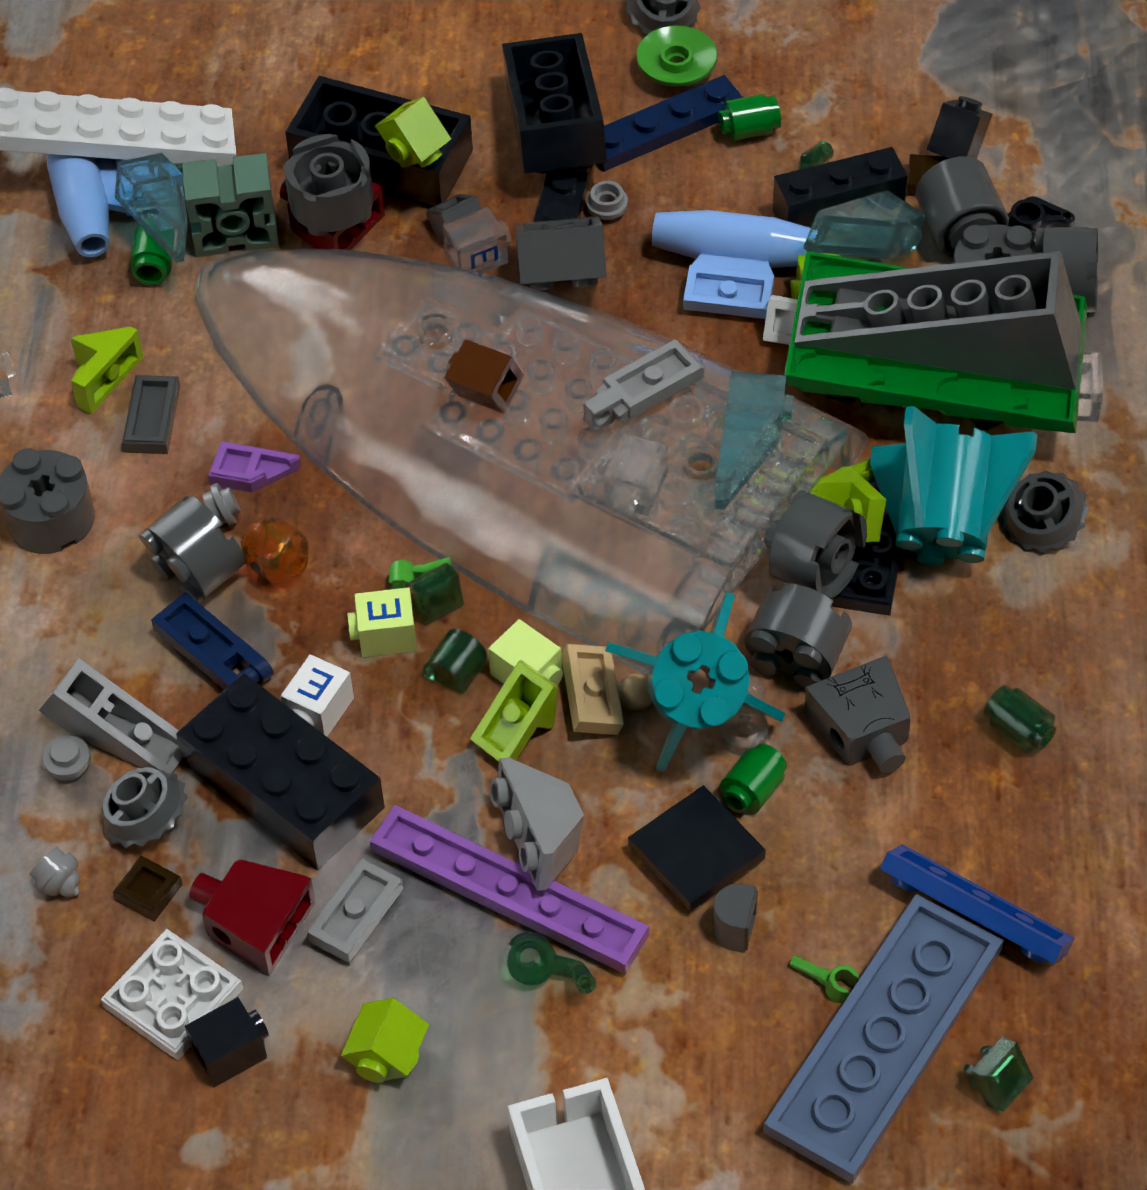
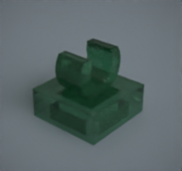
[963,1036,1034,1113]

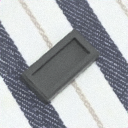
[122,375,180,454]

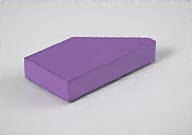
[208,441,301,492]

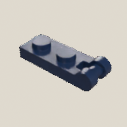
[151,592,274,691]

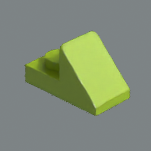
[71,326,144,415]
[816,467,886,542]
[470,660,558,761]

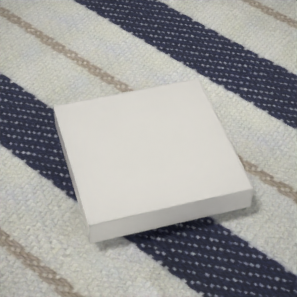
[101,929,243,1061]

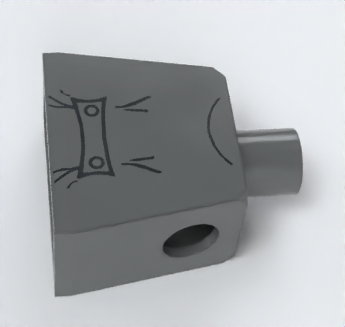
[804,656,911,773]

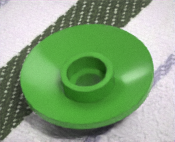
[637,26,717,86]

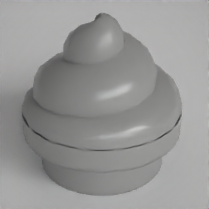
[29,847,80,897]

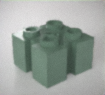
[182,153,279,257]

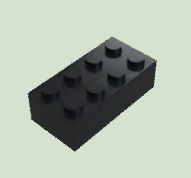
[502,33,607,174]
[285,76,473,206]
[176,673,385,871]

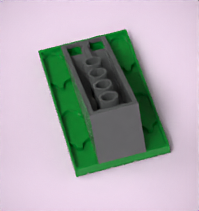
[784,251,1088,433]

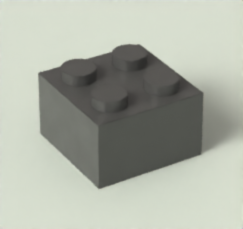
[514,216,607,290]

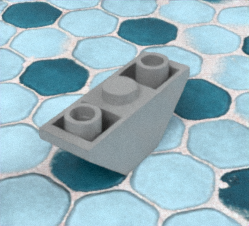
[490,757,584,891]

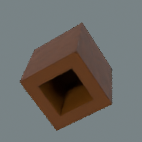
[444,339,524,414]

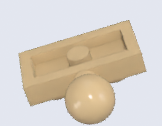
[562,644,652,735]

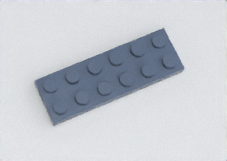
[763,894,1004,1184]

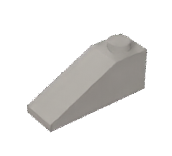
[38,658,182,774]

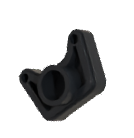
[1008,196,1075,241]

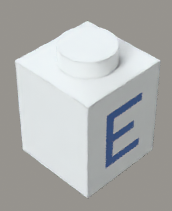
[280,654,354,737]

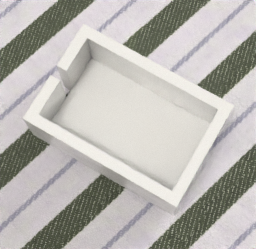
[507,1078,645,1190]

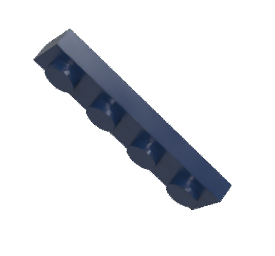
[599,75,743,172]

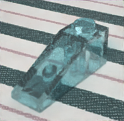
[115,153,188,263]
[803,190,926,259]
[715,371,794,510]

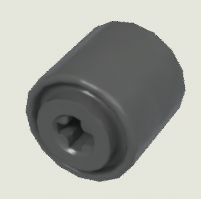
[915,156,1009,257]

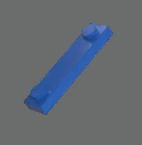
[880,844,1075,964]

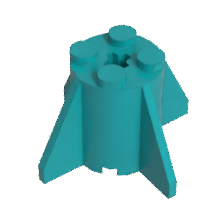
[870,406,1038,566]
[605,592,786,772]

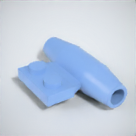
[47,154,168,257]
[652,210,824,319]

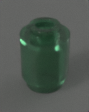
[983,685,1056,753]

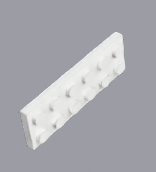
[0,88,236,166]

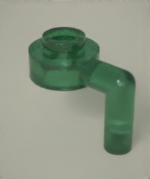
[504,932,596,994]

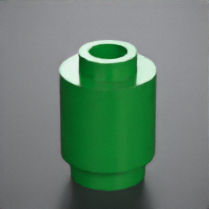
[718,94,781,142]
[129,221,177,285]
[720,744,787,814]

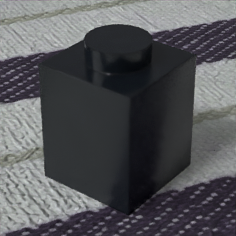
[927,96,993,159]
[184,997,269,1087]

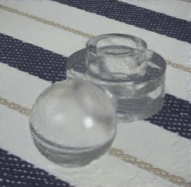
[720,675,768,756]

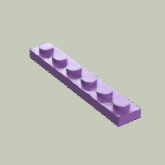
[369,805,649,974]

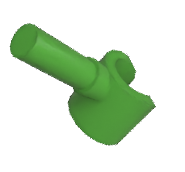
[389,557,452,594]
[790,955,859,1002]

